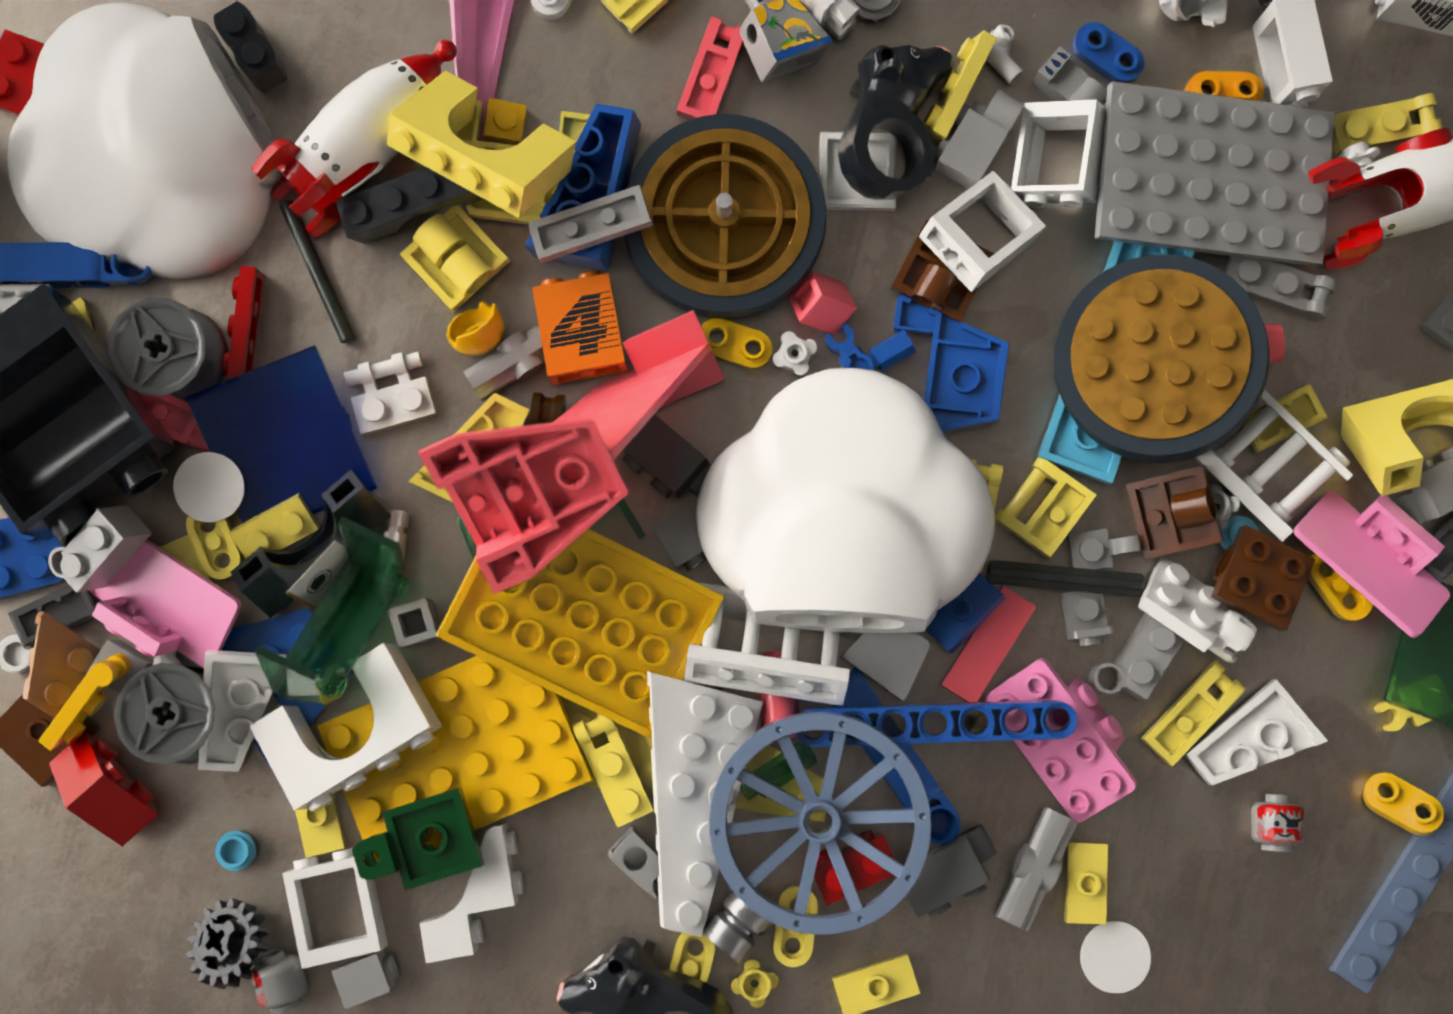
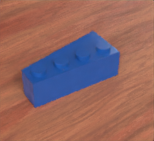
[525,103,641,271]

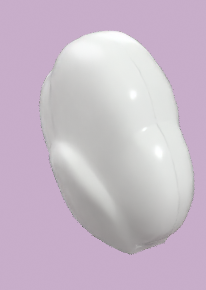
[7,2,282,279]
[696,368,995,633]

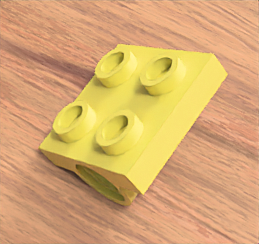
[400,205,510,313]

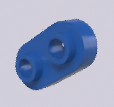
[1073,22,1144,84]

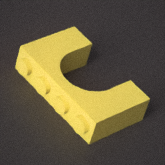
[387,70,576,218]
[1341,379,1453,496]

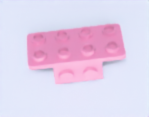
[1293,490,1450,638]
[89,540,242,668]
[984,658,1137,823]

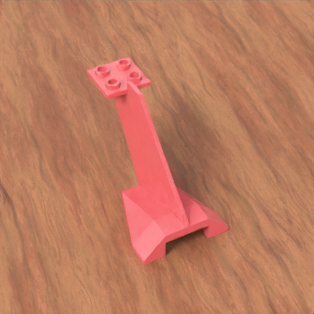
[419,310,725,594]

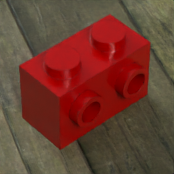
[814,829,894,906]

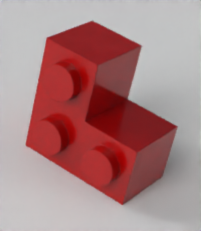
[49,731,158,847]

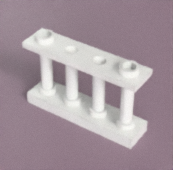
[1196,389,1353,542]
[684,583,851,706]

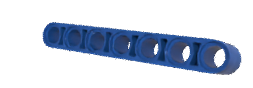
[796,700,1078,746]

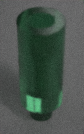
[740,741,818,800]

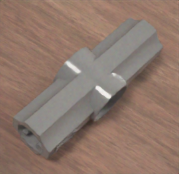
[463,325,546,401]
[995,807,1078,932]

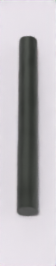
[279,200,355,344]

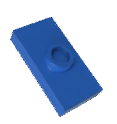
[926,573,1005,655]

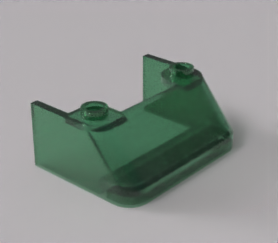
[255,517,409,705]

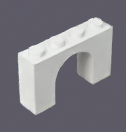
[249,643,442,812]

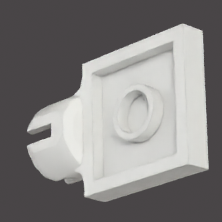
[1138,556,1257,663]

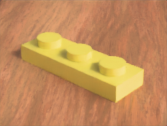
[923,30,997,145]

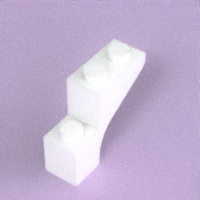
[420,823,524,963]

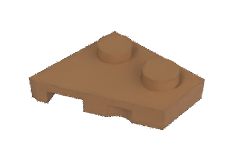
[23,611,100,718]

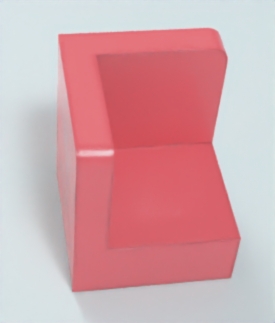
[788,270,857,334]

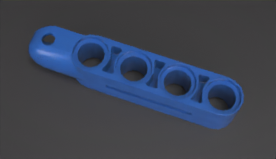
[0,242,153,288]
[833,667,961,844]

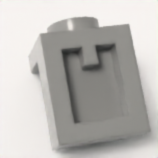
[1061,591,1113,646]

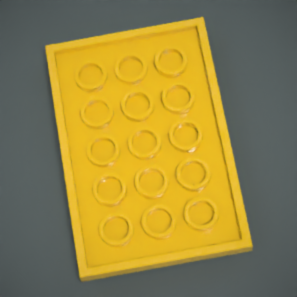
[436,529,725,739]
[317,656,595,861]

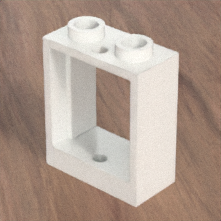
[1252,0,1333,108]
[1011,100,1106,209]
[919,171,1046,292]
[282,848,388,969]

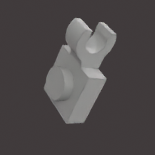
[1067,528,1140,570]

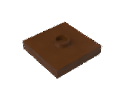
[0,694,101,787]

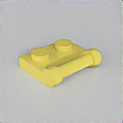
[995,458,1097,560]

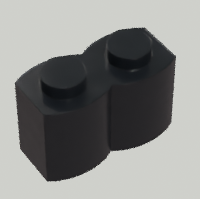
[214,1,287,93]

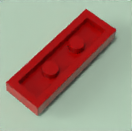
[223,266,265,388]

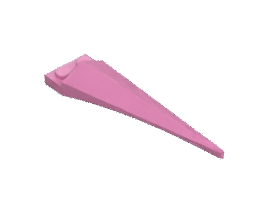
[449,0,514,215]

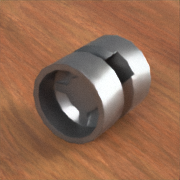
[703,891,773,963]

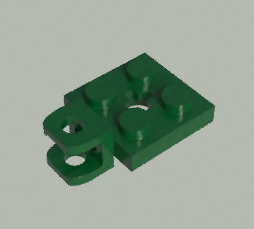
[352,787,485,890]

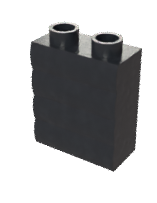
[0,284,177,546]

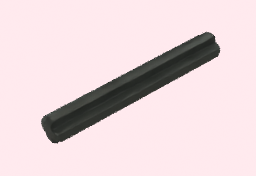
[987,560,1145,597]

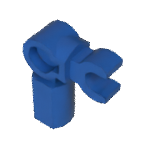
[825,324,916,372]

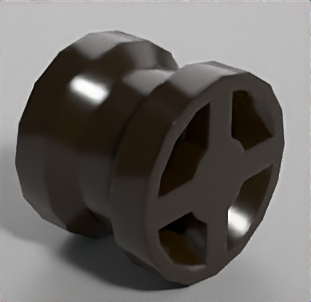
[530,392,566,425]

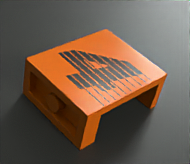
[532,271,628,386]

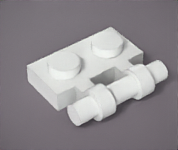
[344,351,438,436]

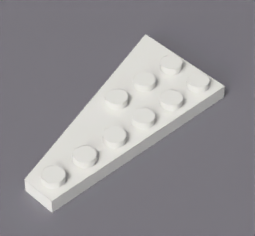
[647,671,763,937]

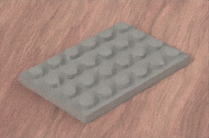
[1095,81,1335,267]

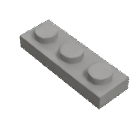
[528,185,653,263]

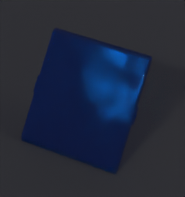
[186,345,377,523]

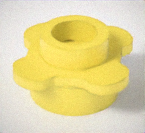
[731,959,779,1008]

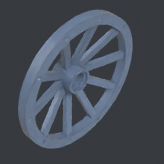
[709,712,931,935]

